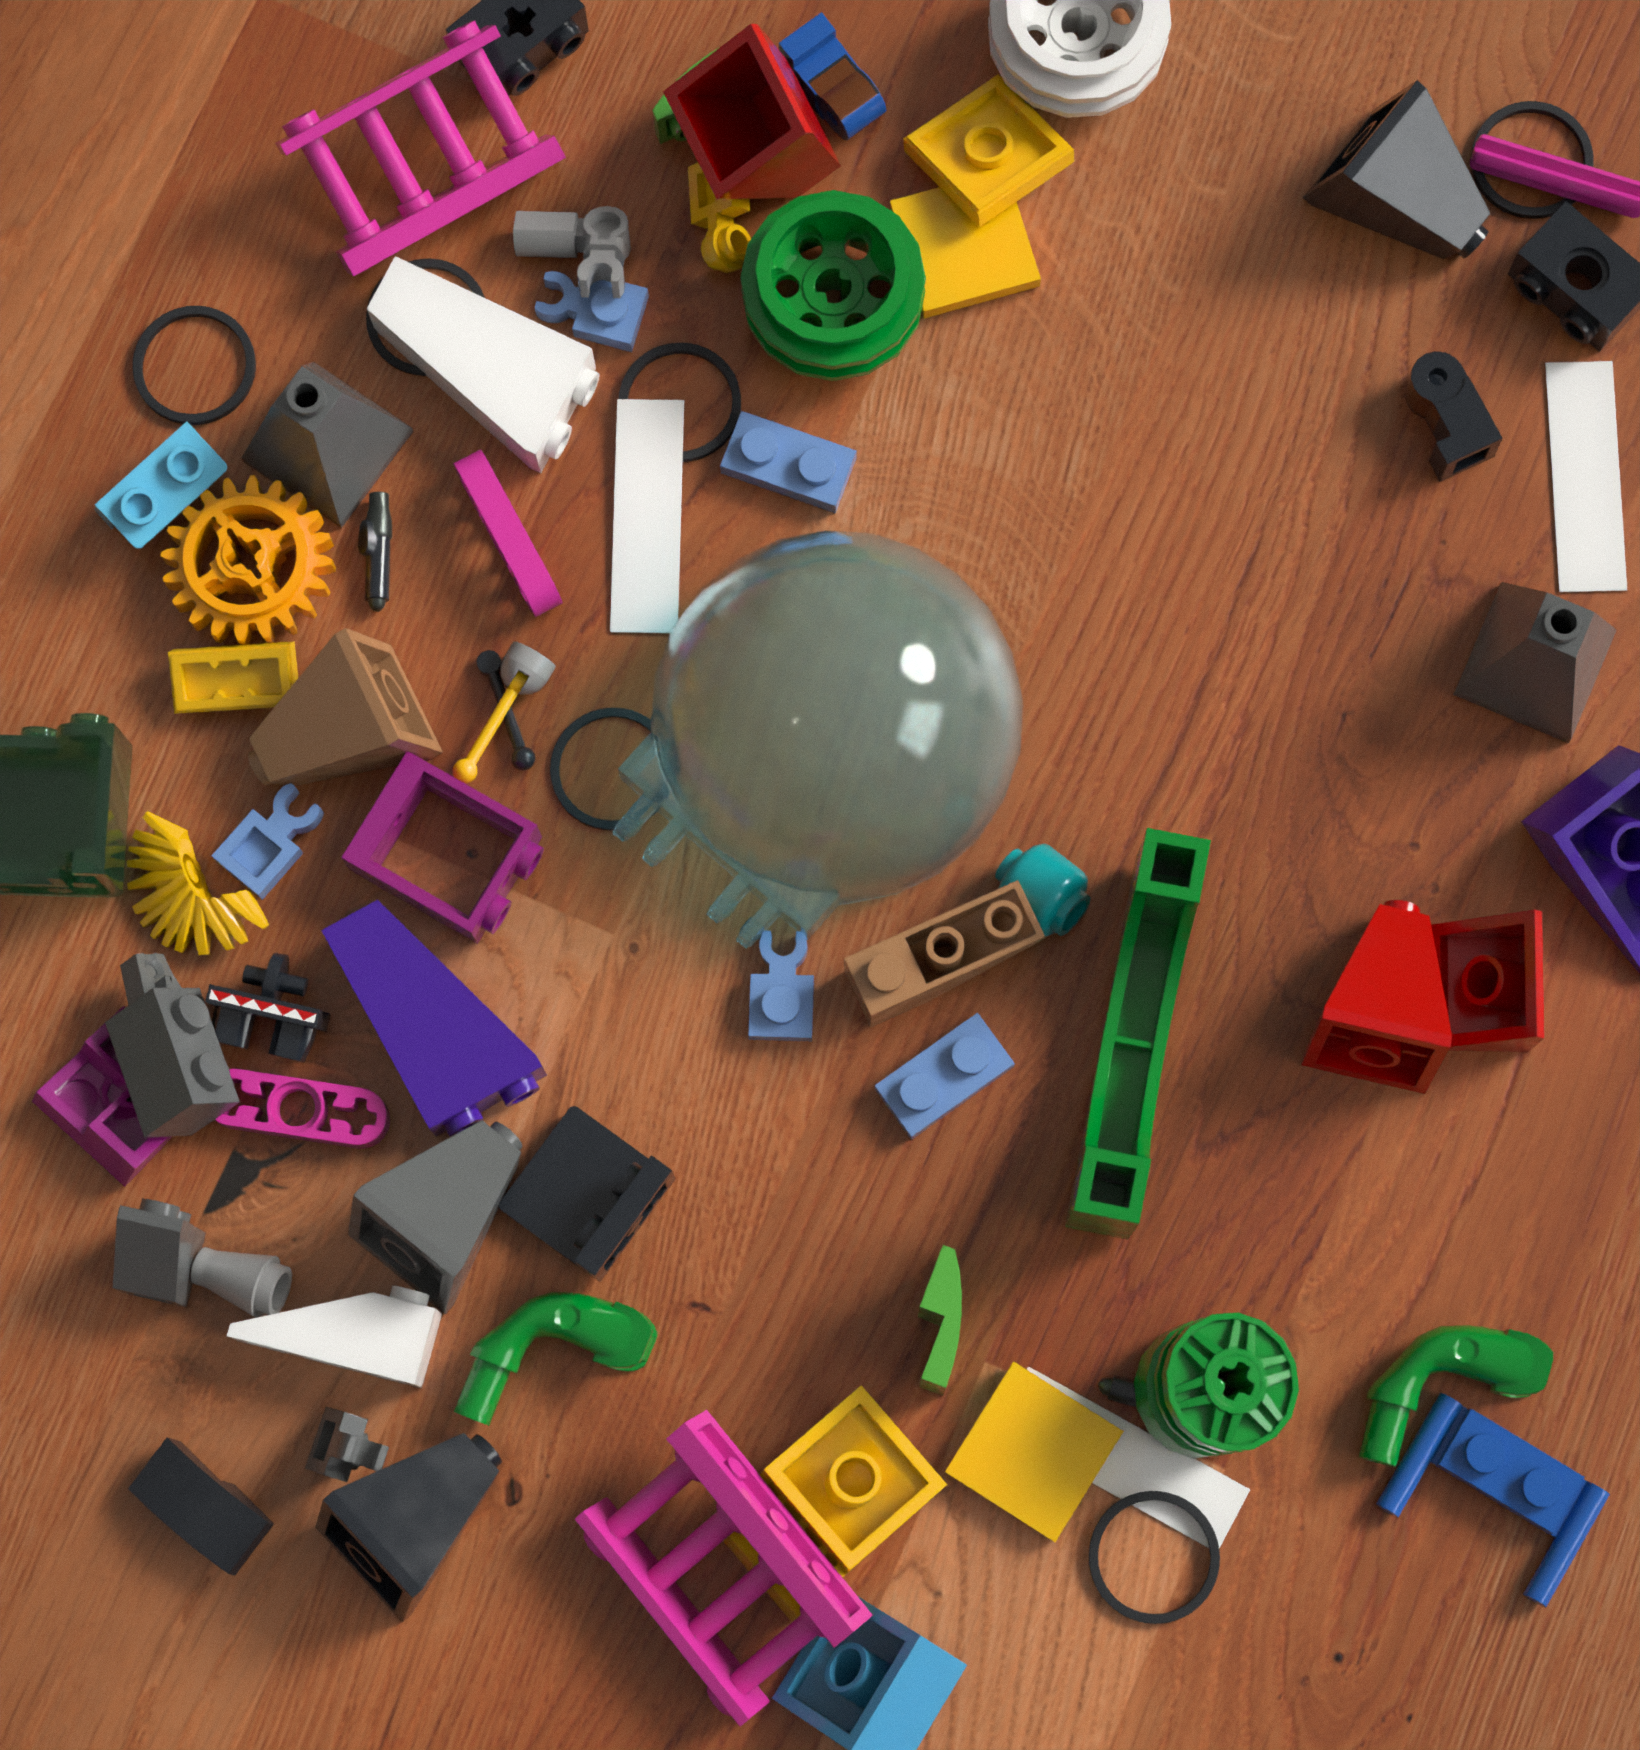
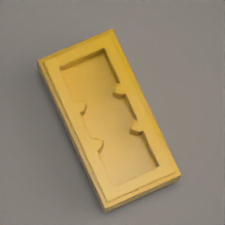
[168,641,298,714]

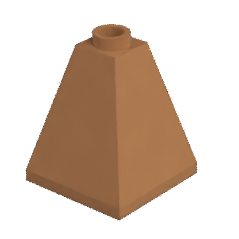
[248,628,443,786]

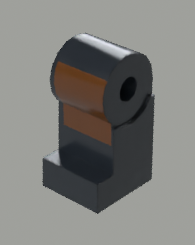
[1405,351,1503,482]

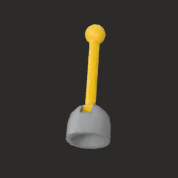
[453,641,556,784]

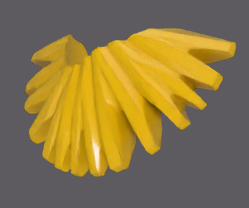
[127,811,269,955]

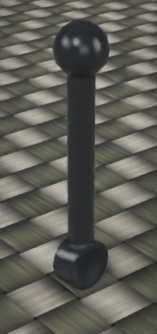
[476,650,536,771]

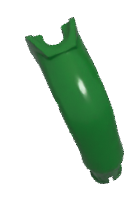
[454,1291,658,1426]
[1359,1325,1553,1467]

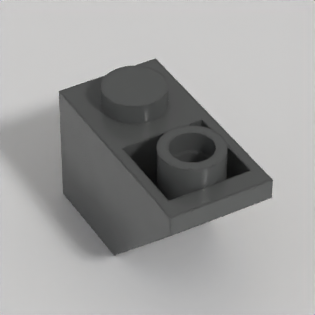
[113,1198,206,1308]

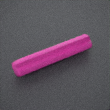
[1470,134,1640,218]

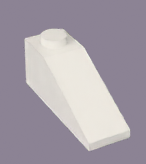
[227,1286,442,1388]

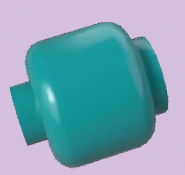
[995,844,1091,937]

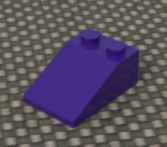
[1521,745,1640,974]

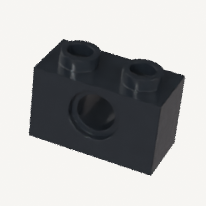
[1508,201,1640,352]

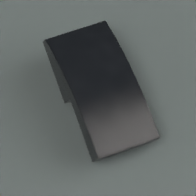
[128,1437,274,1576]

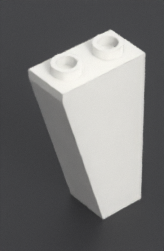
[367,256,600,473]

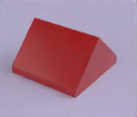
[1431,909,1544,1052]

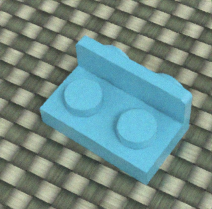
[95,421,227,549]

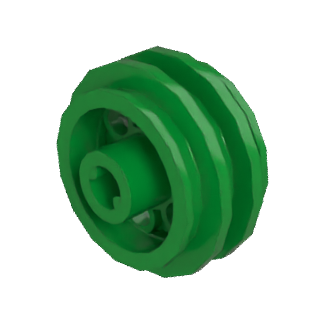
[740,190,926,381]

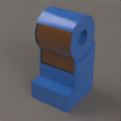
[778,12,887,140]

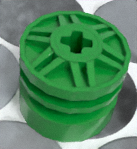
[1134,1312,1299,1458]

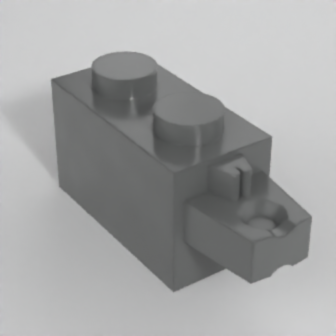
[105,953,240,1138]

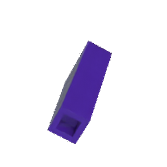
[321,900,547,1137]

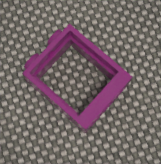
[341,752,544,944]

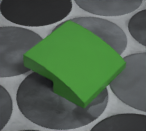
[918,1245,962,1396]

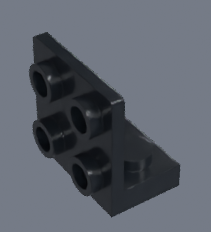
[499,1106,676,1282]

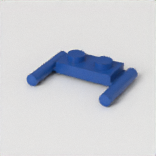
[1376,1393,1610,1608]

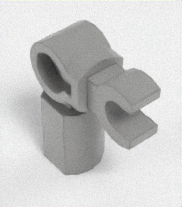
[513,206,631,298]

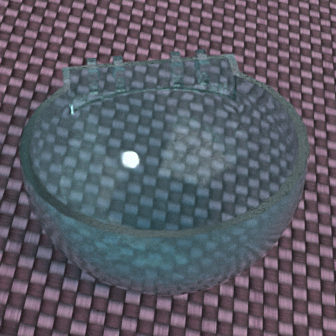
[612,530,1023,949]

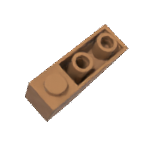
[844,880,1045,1028]

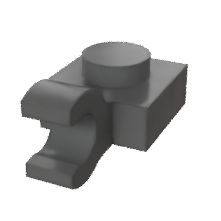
[305,1407,389,1482]

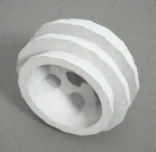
[988,0,1171,118]

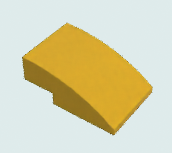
[723,1385,947,1622]

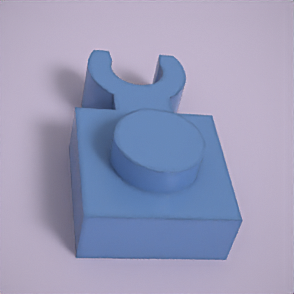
[534,271,649,352]
[212,783,324,900]
[748,930,814,1042]

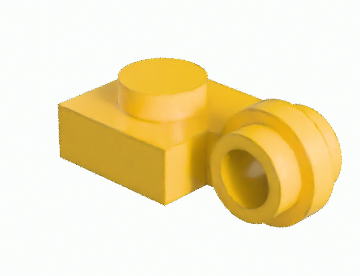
[688,163,751,273]

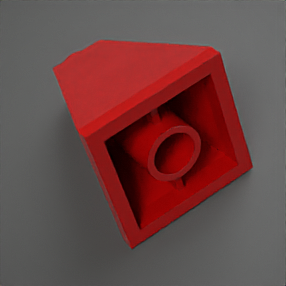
[1301,900,1452,1094]

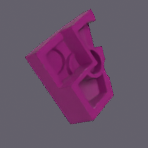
[32,1006,172,1187]

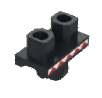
[205,952,331,1062]

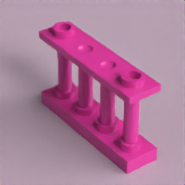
[275,20,566,276]
[575,1410,873,1727]

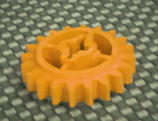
[161,475,336,645]

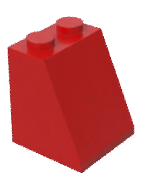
[663,24,841,200]

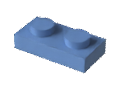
[720,411,857,513]
[874,1013,1015,1140]

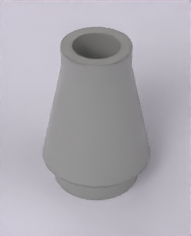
[191,1247,292,1318]

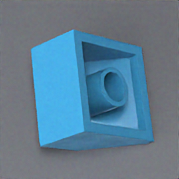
[772,1596,967,1750]

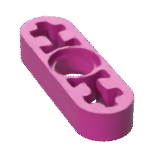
[453,449,563,617]
[215,1069,390,1149]

